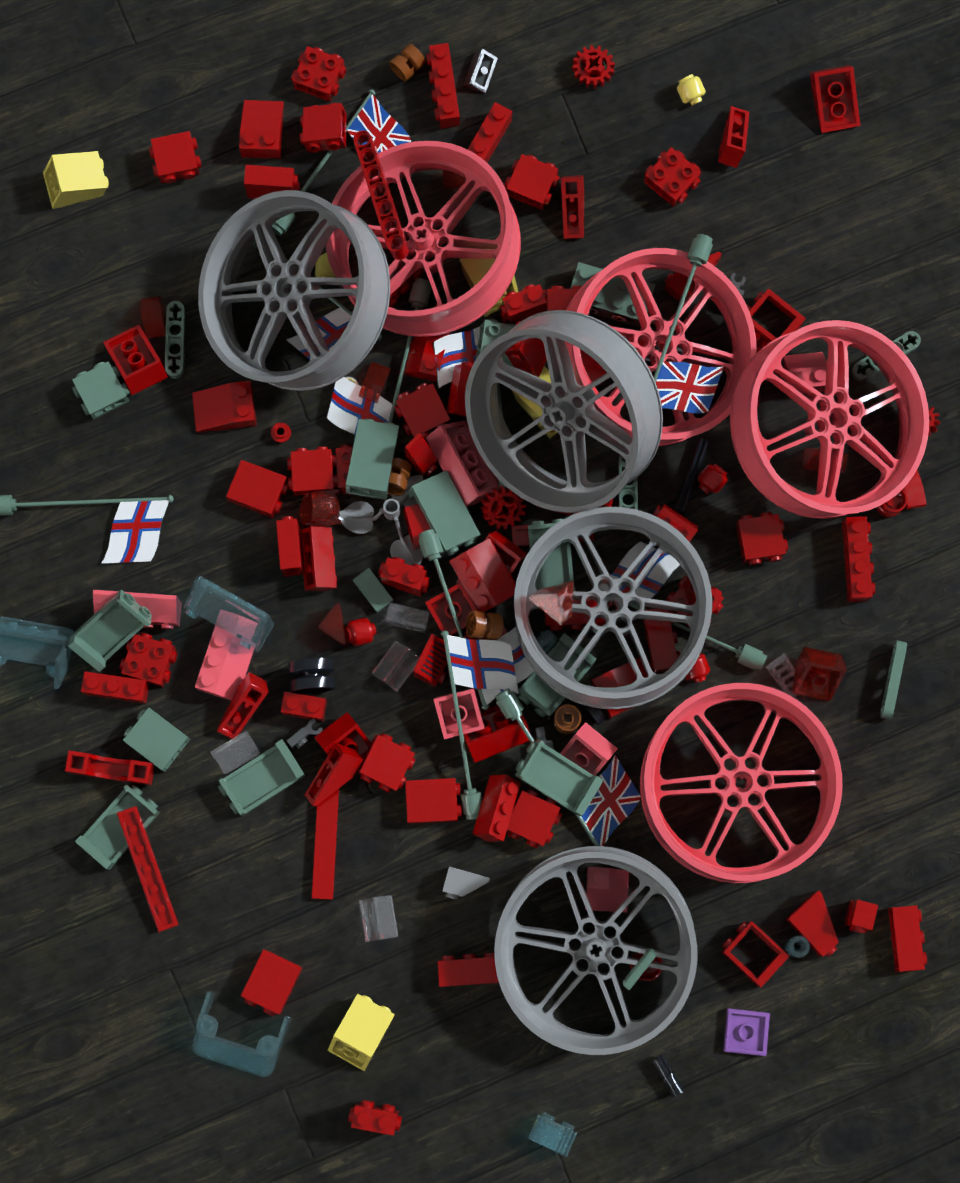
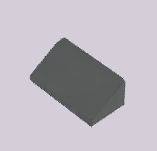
[463,49,498,93]

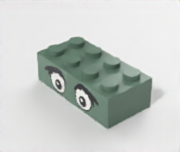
[570,262,656,328]

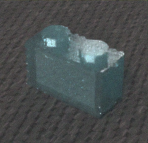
[527,1112,577,1157]

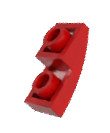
[903,470,926,509]

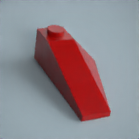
[399,304,451,382]

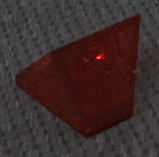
[528,581,574,625]

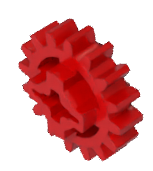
[572,45,615,89]
[481,485,526,529]

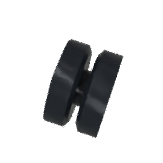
[288,658,336,694]

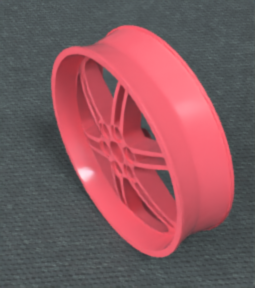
[326,141,521,337]
[565,248,756,446]
[730,320,929,519]
[640,683,842,883]

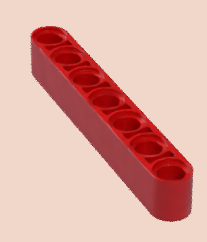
[353,130,409,260]

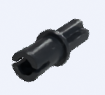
[653,1054,684,1097]

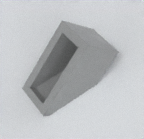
[442,867,490,900]

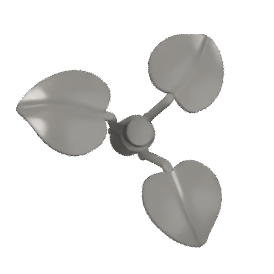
[338,475,423,566]

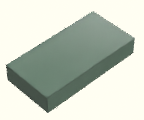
[353,568,394,613]
[623,948,656,990]

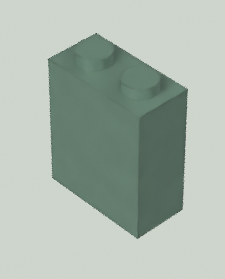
[123,707,191,772]

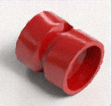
[876,489,908,518]

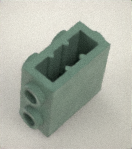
[475,319,516,367]
[72,361,130,420]

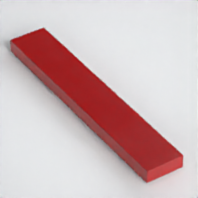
[312,789,339,899]
[116,806,179,932]

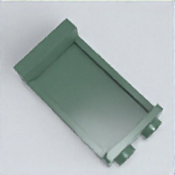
[346,419,399,500]
[407,470,481,556]
[528,519,575,600]
[68,590,152,672]
[518,633,596,718]
[218,740,306,816]
[515,740,604,816]
[75,784,160,870]

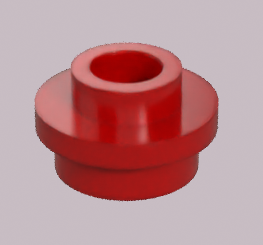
[271,423,291,443]

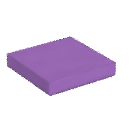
[723,1008,770,1056]

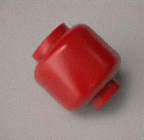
[697,464,728,494]
[344,618,376,646]
[685,653,710,683]

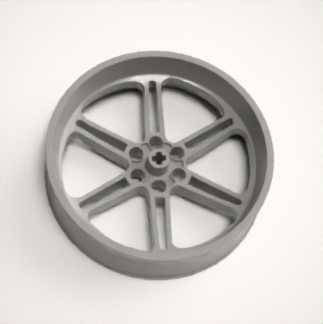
[198,190,390,391]
[465,310,663,513]
[514,507,712,709]
[494,846,697,1055]

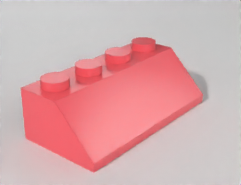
[425,420,499,507]
[93,590,182,630]
[195,609,262,701]

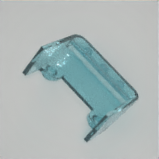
[183,575,275,652]
[0,617,74,689]
[193,991,291,1077]

